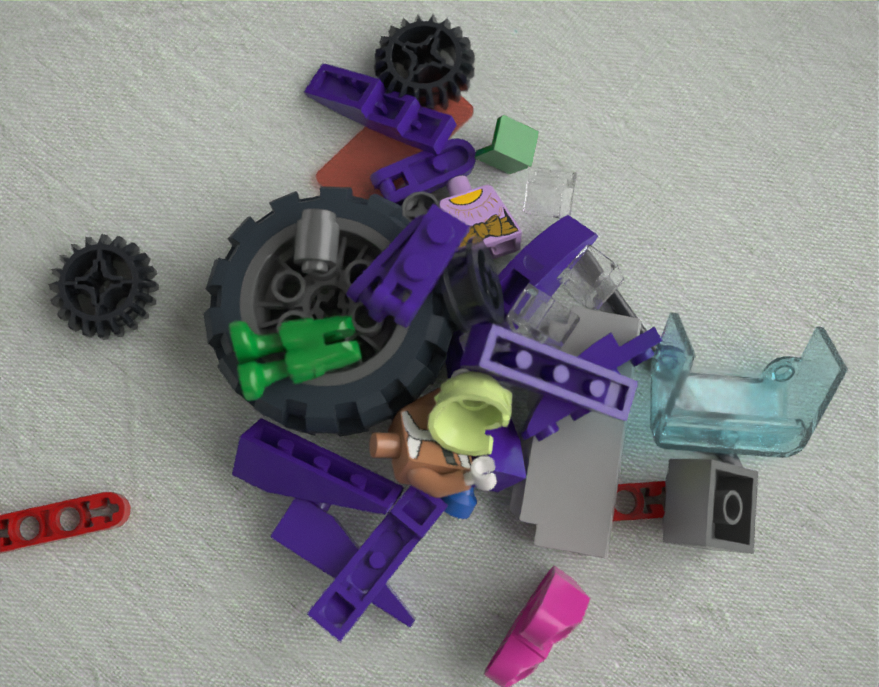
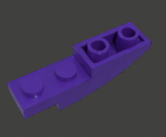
[476,214,599,333]
[520,327,663,442]

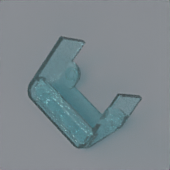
[650,312,848,458]

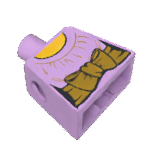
[439,176,522,259]

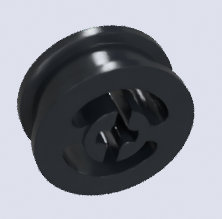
[439,236,504,333]

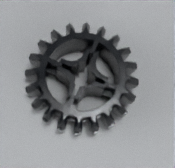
[374,14,475,111]
[48,234,159,340]

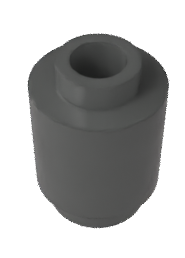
[294,209,339,275]

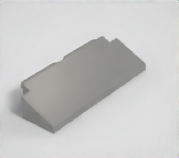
[510,306,642,559]

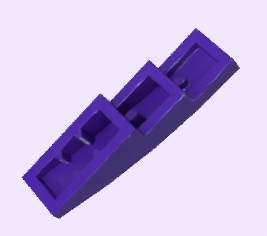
[304,63,457,156]

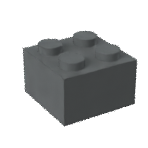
[662,459,758,554]

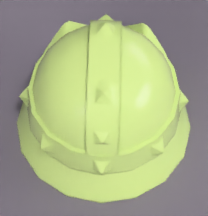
[428,371,512,456]

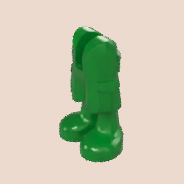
[229,316,362,401]

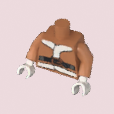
[369,369,496,498]

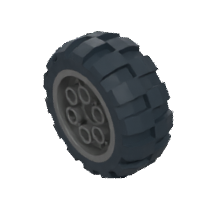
[203,186,454,437]

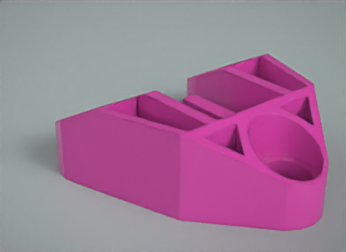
[483,565,590,687]

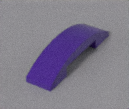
[306,485,448,642]

